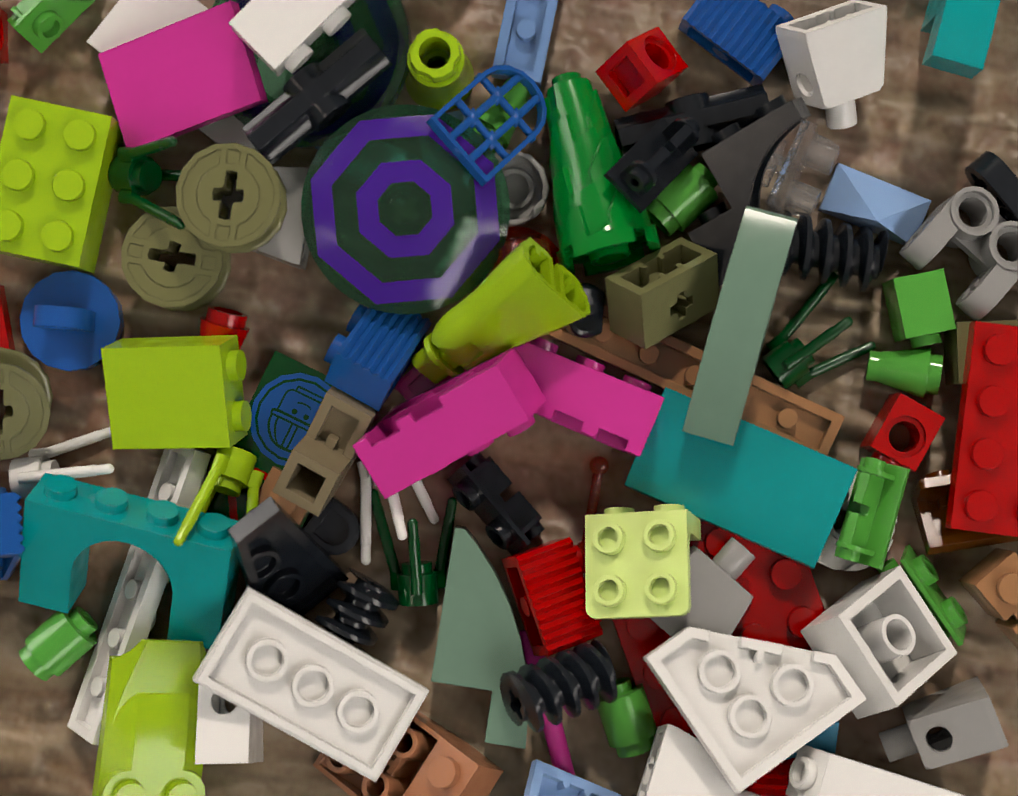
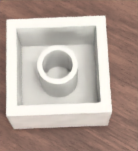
[800,565,958,719]

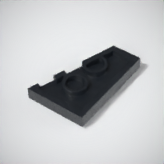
[228,496,349,616]

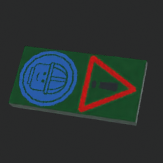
[206,351,332,528]

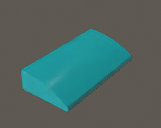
[624,387,858,569]

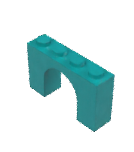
[18,473,240,649]

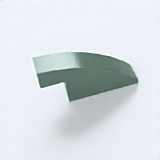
[682,206,798,446]
[431,525,528,749]

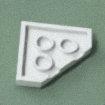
[643,627,866,793]

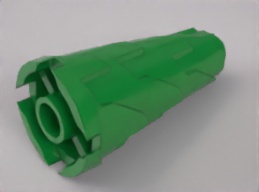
[544,72,660,277]

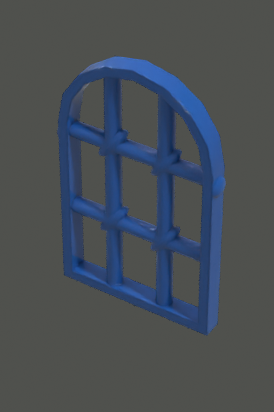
[426,65,547,187]

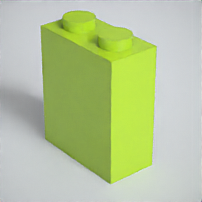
[101,335,252,449]

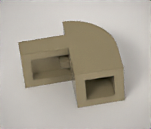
[272,386,378,517]

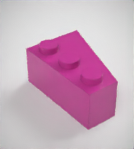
[516,337,665,457]
[352,347,546,499]

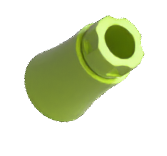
[405,28,474,112]

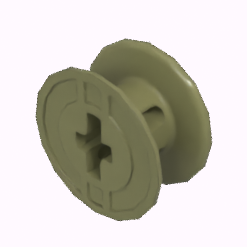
[175,143,287,254]
[121,206,231,311]
[0,347,53,460]

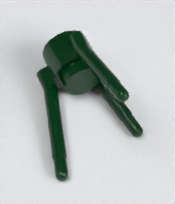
[108,136,185,230]
[761,272,876,389]
[371,489,457,607]

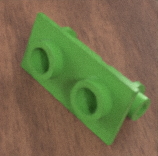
[7,0,95,54]
[834,457,910,570]
[877,544,968,647]

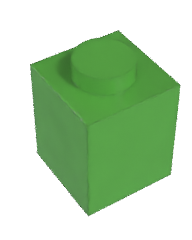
[882,268,956,349]

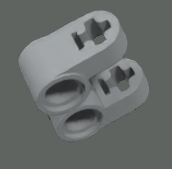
[899,186,1018,321]

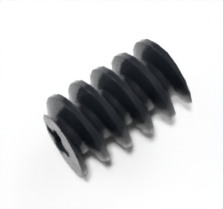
[782,211,889,292]
[315,567,400,653]
[500,639,618,733]

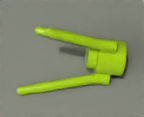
[173,446,265,546]

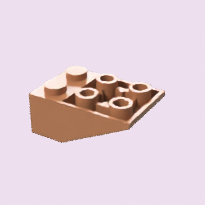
[313,711,504,796]

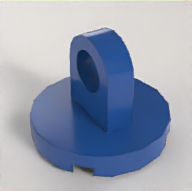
[19,270,124,372]

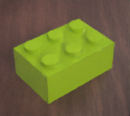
[0,95,124,274]

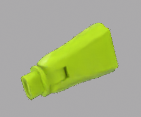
[411,238,591,384]

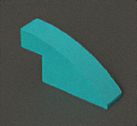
[921,0,1000,79]

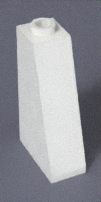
[785,745,966,796]

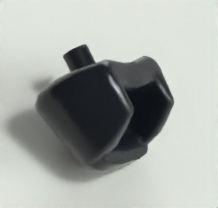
[564,283,605,338]

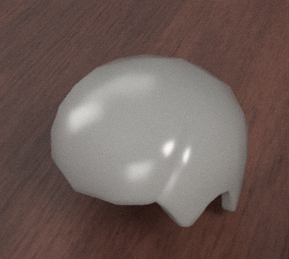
[468,149,549,227]

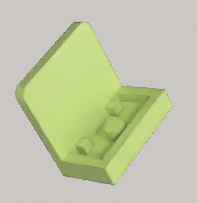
[585,504,701,620]

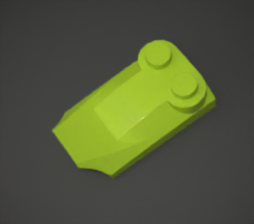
[92,639,207,796]

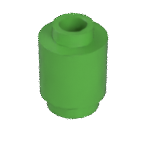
[646,162,718,237]
[19,606,98,681]
[597,677,657,758]

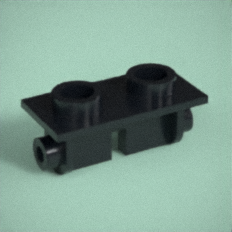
[603,117,700,213]
[447,452,545,555]

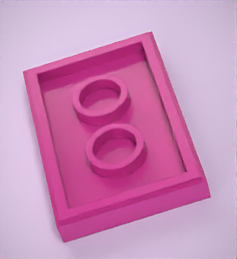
[98,0,268,147]

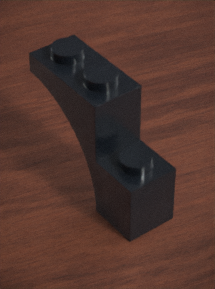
[688,95,811,286]

